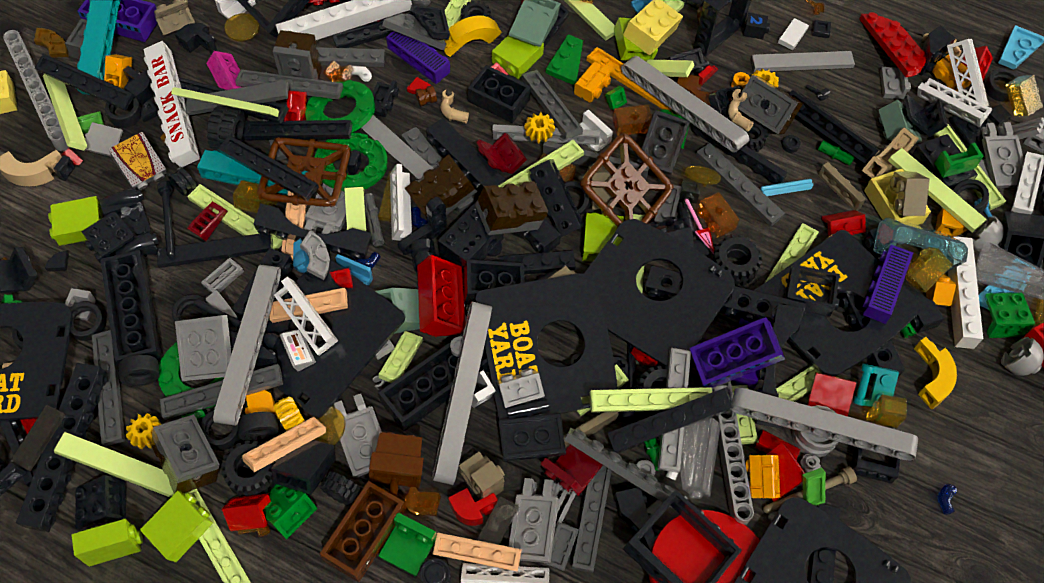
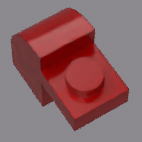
[283,91,307,121]
[448,488,498,526]

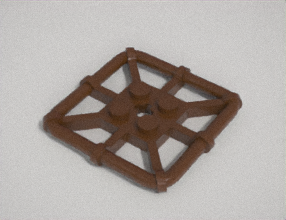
[580,133,674,227]
[257,137,350,208]

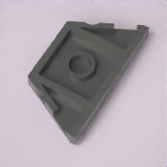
[382,13,446,50]

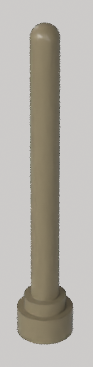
[763,466,857,514]

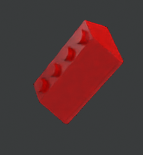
[417,255,465,337]

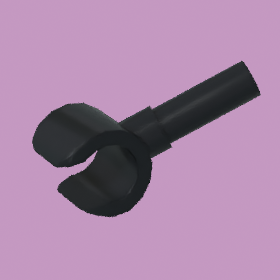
[806,84,830,101]

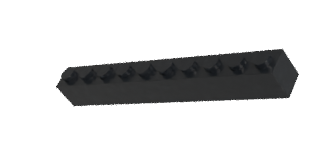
[426,118,561,253]

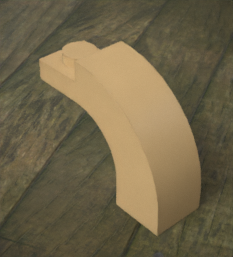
[862,128,919,178]
[0,150,62,186]

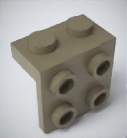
[154,0,195,36]

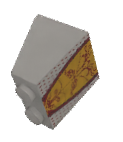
[109,132,166,190]

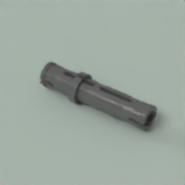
[364,193,385,246]

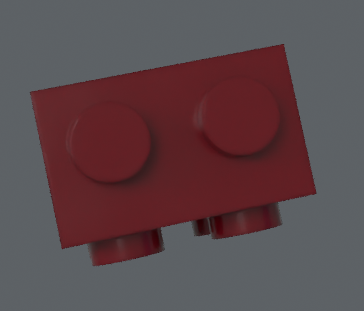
[476,133,527,174]
[541,444,603,496]

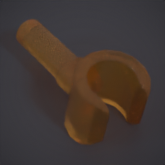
[806,0,824,15]
[238,525,270,537]

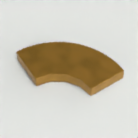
[34,28,69,58]

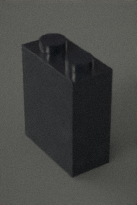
[271,440,335,495]

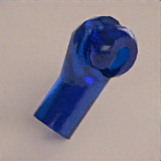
[411,207,428,229]
[355,252,381,270]
[937,484,957,515]

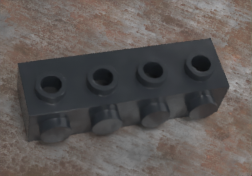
[529,159,585,237]
[232,248,293,321]

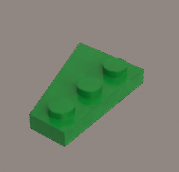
[546,34,583,85]

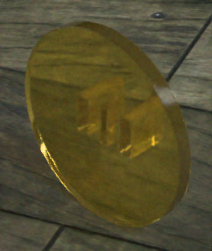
[224,13,259,41]
[685,166,721,187]
[311,407,346,445]

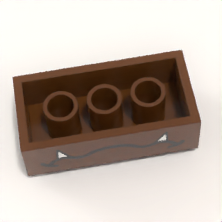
[319,481,406,583]

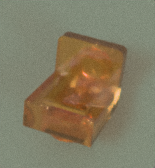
[323,61,354,82]
[405,487,441,516]

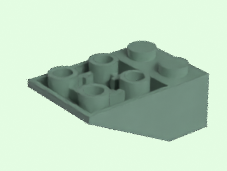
[509,0,561,47]
[375,288,420,334]

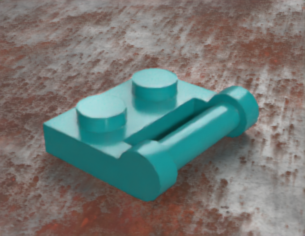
[853,364,899,410]

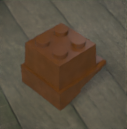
[369,432,424,497]

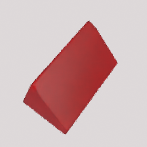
[755,430,801,460]

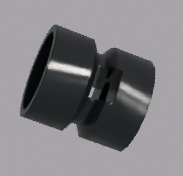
[410,239,436,273]

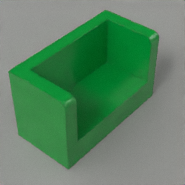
[934,143,984,178]

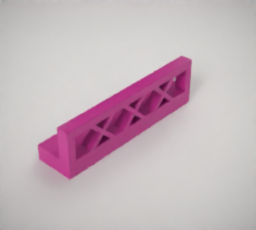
[206,51,243,90]

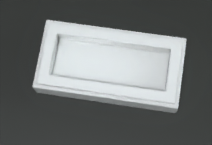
[778,18,809,50]

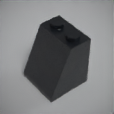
[1000,211,1044,269]

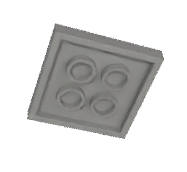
[175,315,232,381]

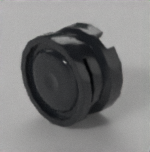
[168,167,197,196]
[420,558,451,583]

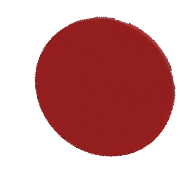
[649,510,760,583]

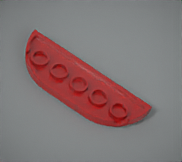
[859,12,926,77]

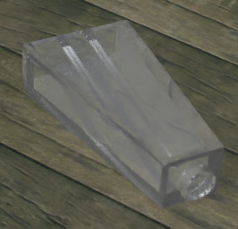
[976,241,1044,300]
[680,418,721,499]

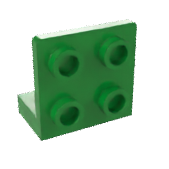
[985,293,1035,338]
[263,484,318,540]
[379,513,437,576]

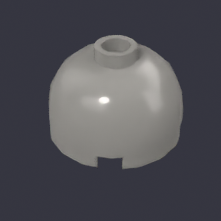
[966,216,1005,252]
[1001,337,1044,376]

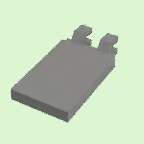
[981,122,1024,188]
[304,183,346,234]
[333,394,382,478]
[509,478,559,563]

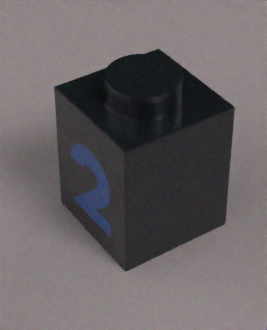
[743,12,770,40]

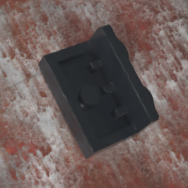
[668,48,710,75]
[372,80,399,117]

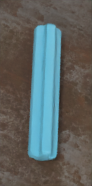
[760,179,813,196]

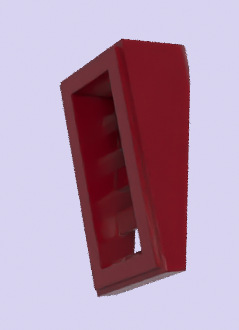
[187,201,228,241]

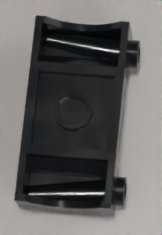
[99,187,159,255]

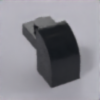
[175,23,217,53]
[123,66,154,107]

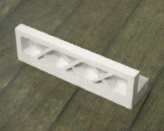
[947,39,989,106]
[918,78,992,127]
[1012,152,1044,214]
[390,164,412,241]
[274,277,338,356]
[461,563,549,583]

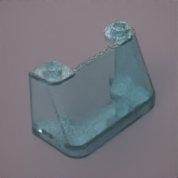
[873,217,968,273]

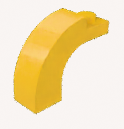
[443,16,502,57]
[914,337,957,410]

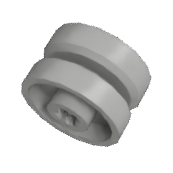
[792,405,839,457]

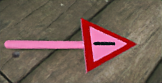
[685,199,714,254]

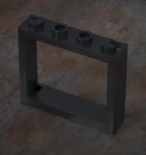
[237,0,310,37]
[693,0,751,57]
[623,490,742,583]

